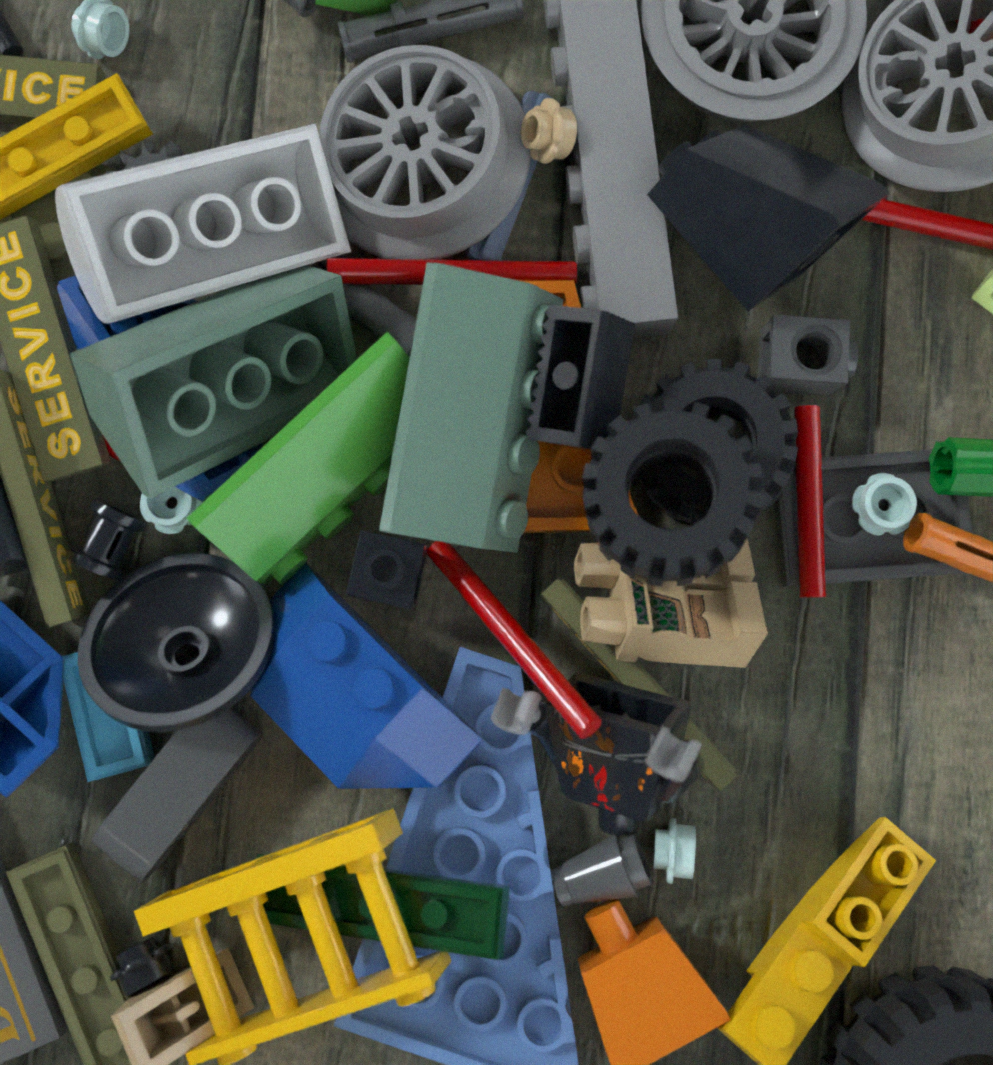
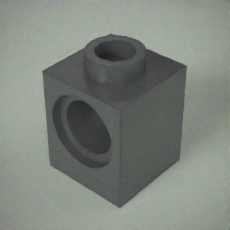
[757,315,858,396]

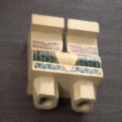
[574,538,768,668]

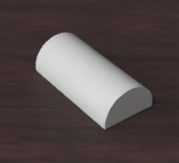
[55,123,351,324]

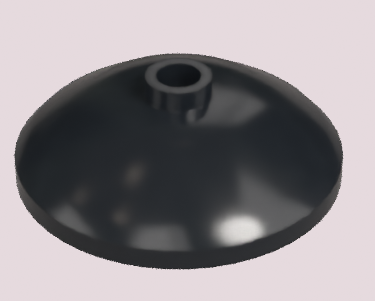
[78,553,275,732]

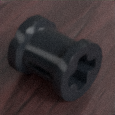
[65,499,147,580]

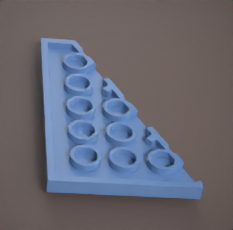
[334,647,579,1065]

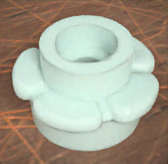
[71,0,129,59]
[852,473,917,536]
[140,487,202,534]
[653,818,696,884]

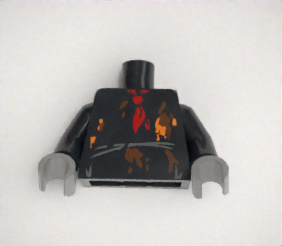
[490,672,704,836]

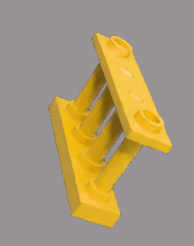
[134,808,451,1065]

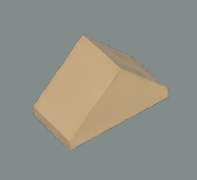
[111,948,254,1065]

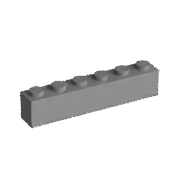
[544,0,678,338]

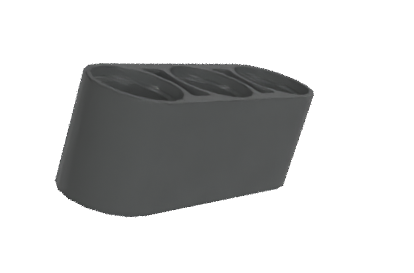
[91,708,263,883]

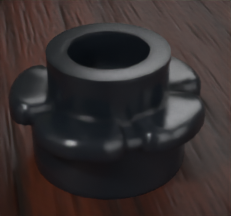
[110,937,175,997]

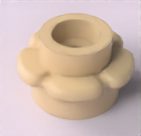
[521,98,577,164]

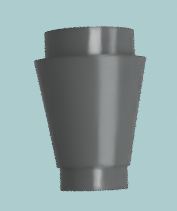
[551,834,652,907]

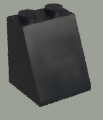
[647,125,890,311]

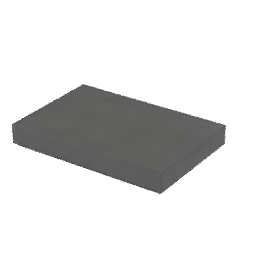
[775,449,972,587]

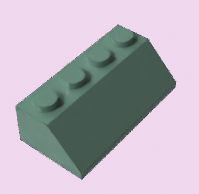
[379,262,563,553]
[70,265,357,499]

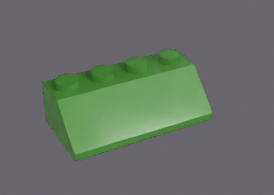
[187,332,410,585]

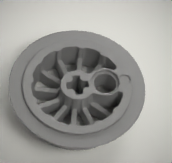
[641,0,867,122]
[841,0,993,192]
[319,45,531,260]

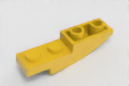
[717,817,936,1065]

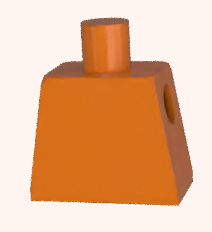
[578,899,731,1065]

